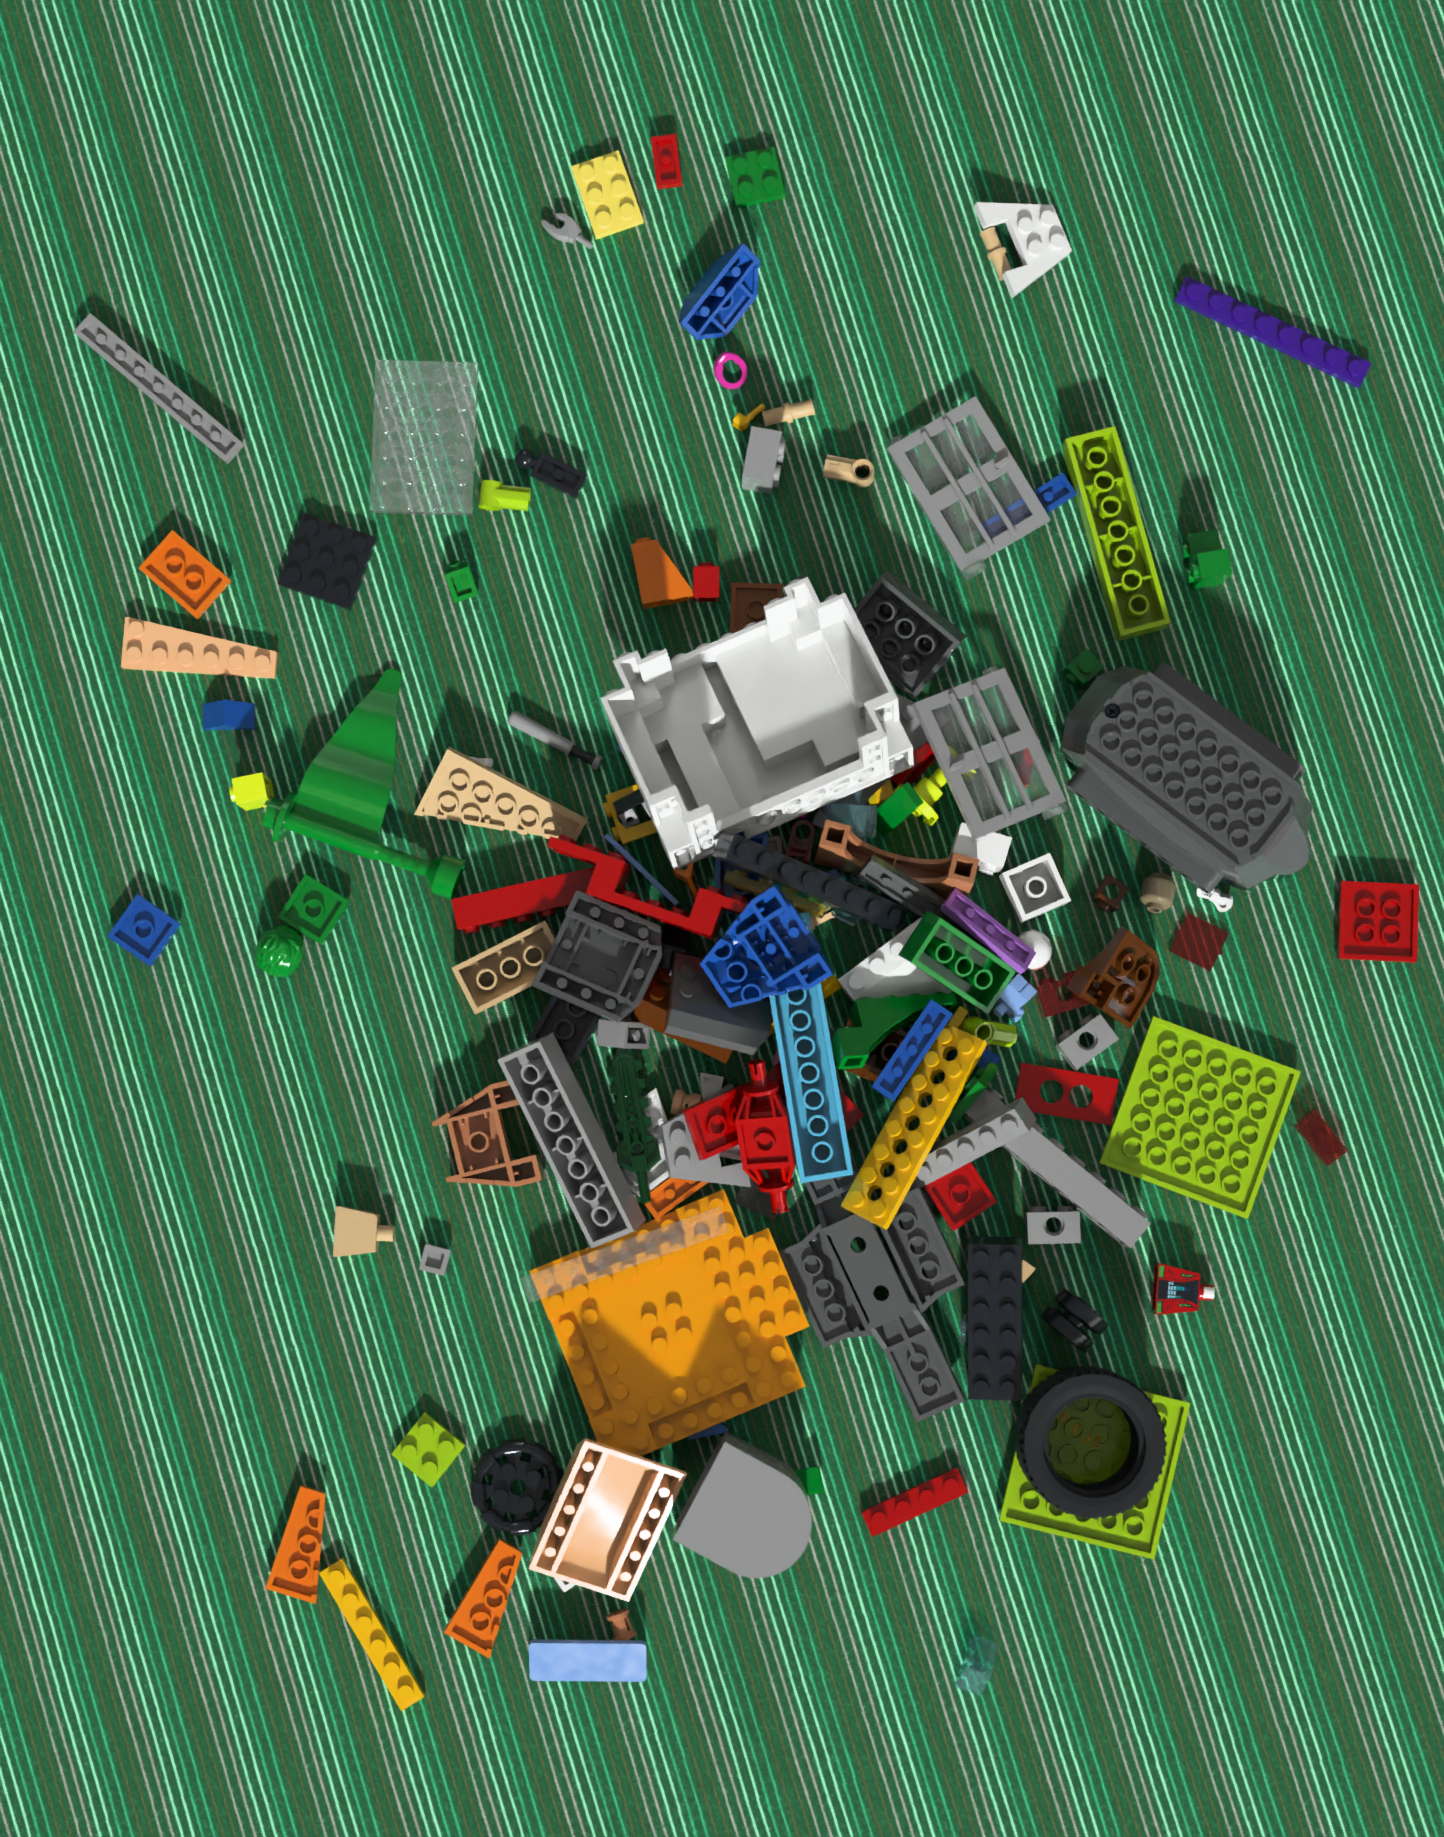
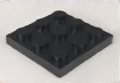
[277,513,377,611]

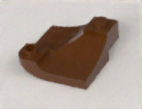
[1066,927,1160,1029]

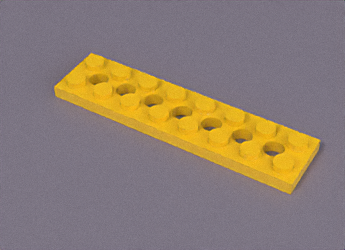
[841,1024,987,1230]

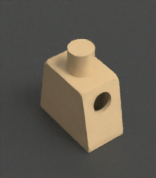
[333,1206,395,1257]

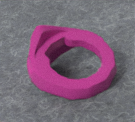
[713,351,747,389]

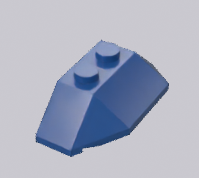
[678,243,760,340]

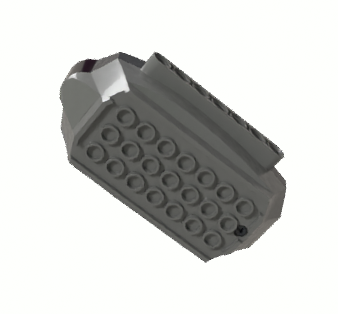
[1060,662,1312,894]

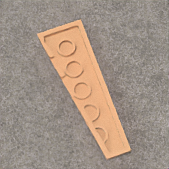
[121,617,278,679]

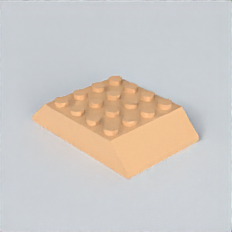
[529,1438,687,1602]

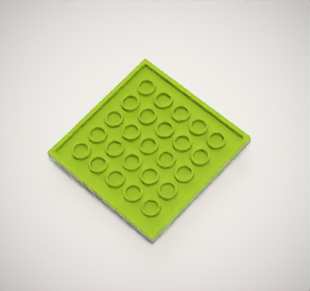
[1098,1016,1301,1219]
[998,1364,1190,1560]

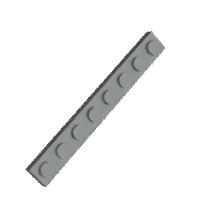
[73,313,245,464]

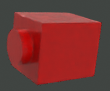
[693,562,719,602]

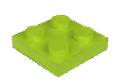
[391,1411,466,1487]

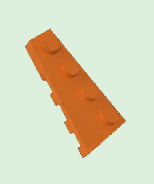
[265,1484,326,1604]
[444,1538,522,1659]

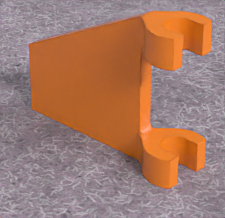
[673,863,698,900]

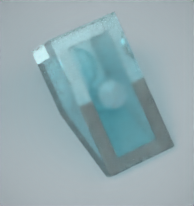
[820,804,877,842]

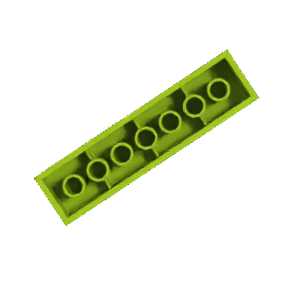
[1062,426,1171,642]

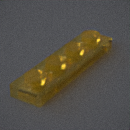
[723,869,827,919]

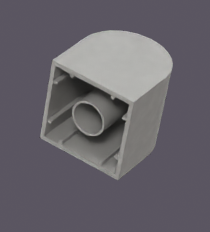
[673,1431,812,1578]

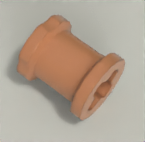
[606,1608,637,1640]

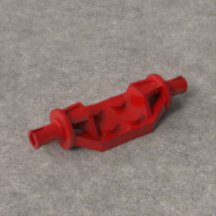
[735,1059,796,1213]

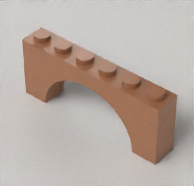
[814,820,979,898]

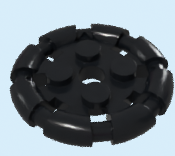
[470,1439,564,1536]

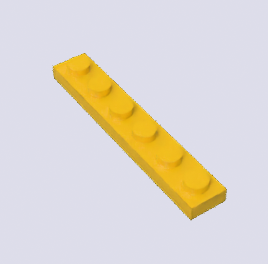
[319,1558,425,1711]

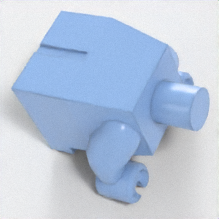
[993,973,1037,1022]

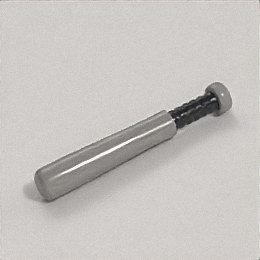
[508,711,603,771]

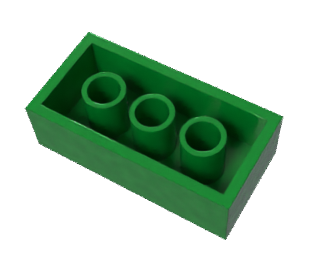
[898,911,1016,1014]

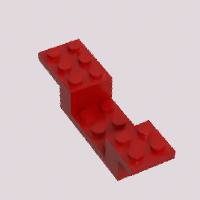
[547,834,750,941]

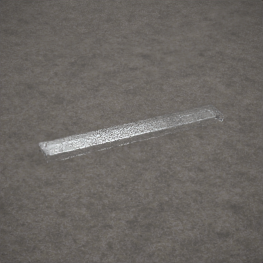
[521,1207,729,1303]

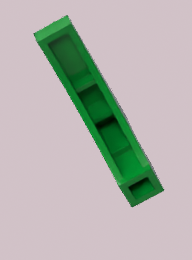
[831,992,957,1070]

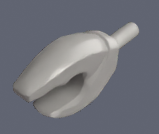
[541,213,594,249]

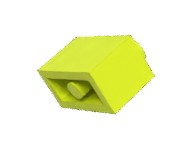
[229,772,275,811]

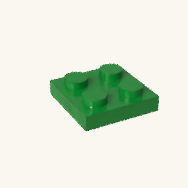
[725,146,785,209]
[277,874,350,946]
[948,1061,999,1124]

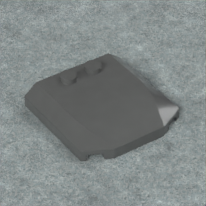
[532,890,662,1023]
[664,950,771,1055]

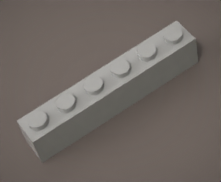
[886,1098,1037,1191]

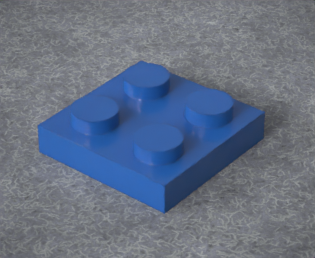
[107,894,181,966]

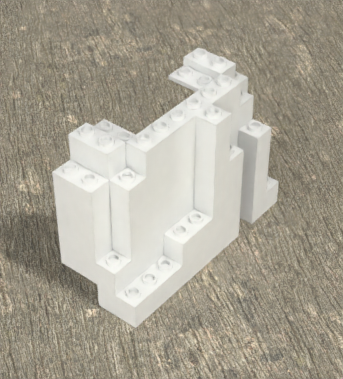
[601,577,914,871]

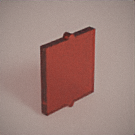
[1169,913,1229,971]

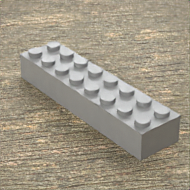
[498,1032,646,1248]
[963,1088,1151,1248]

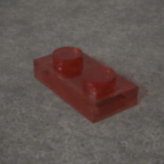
[1293,1109,1348,1167]

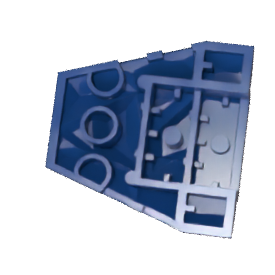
[700,885,833,1008]

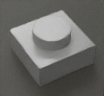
[419,1243,452,1276]

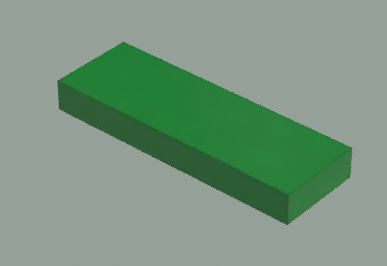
[868,782,924,837]

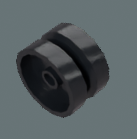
[1040,1288,1108,1354]

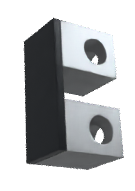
[613,789,650,829]

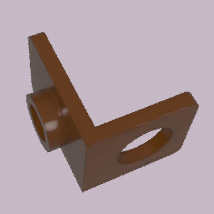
[1091,874,1129,913]

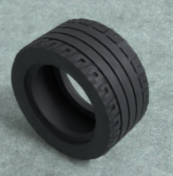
[1014,1366,1167,1519]

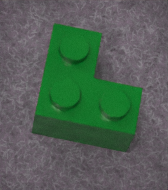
[1180,529,1232,590]

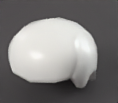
[1018,929,1052,971]

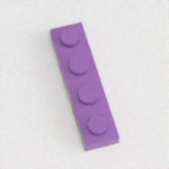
[939,888,1036,975]

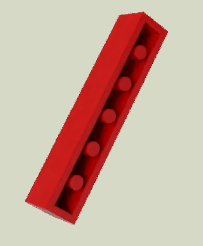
[451,867,595,935]

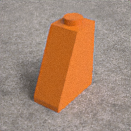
[631,537,693,609]

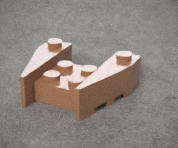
[432,1080,546,1187]

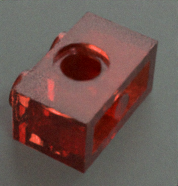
[1034,970,1090,1019]

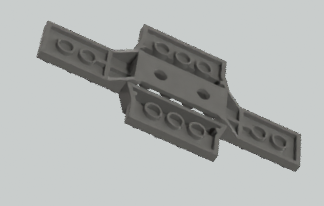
[779,1130,966,1422]

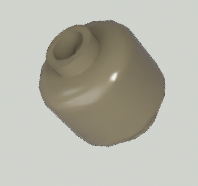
[1140,873,1176,913]

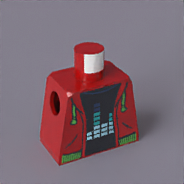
[1151,1263,1214,1315]

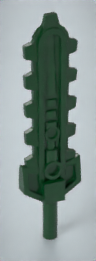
[607,1048,661,1204]

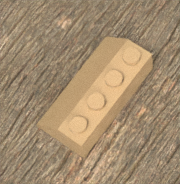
[452,921,555,1015]

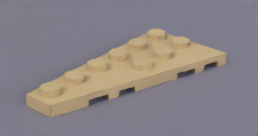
[414,747,587,841]

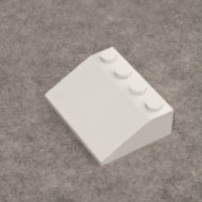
[838,917,952,1030]

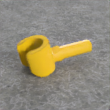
[732,404,766,431]

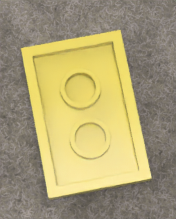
[571,150,644,240]

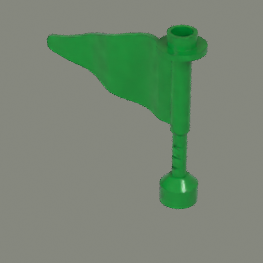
[263,668,466,900]

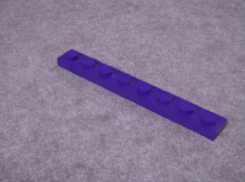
[1174,276,1371,388]

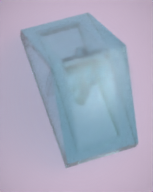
[954,1635,998,1696]

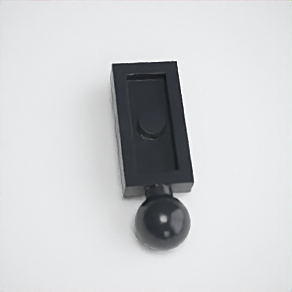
[515,448,588,499]

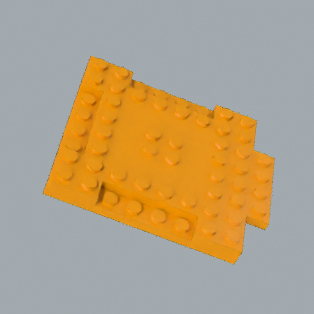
[530,1189,809,1457]

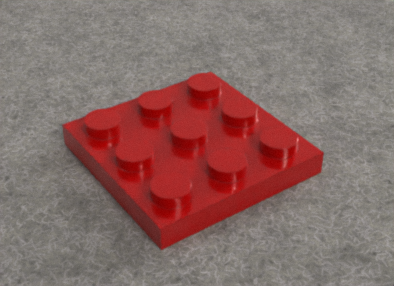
[1337,881,1419,963]

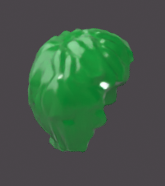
[255,925,304,978]

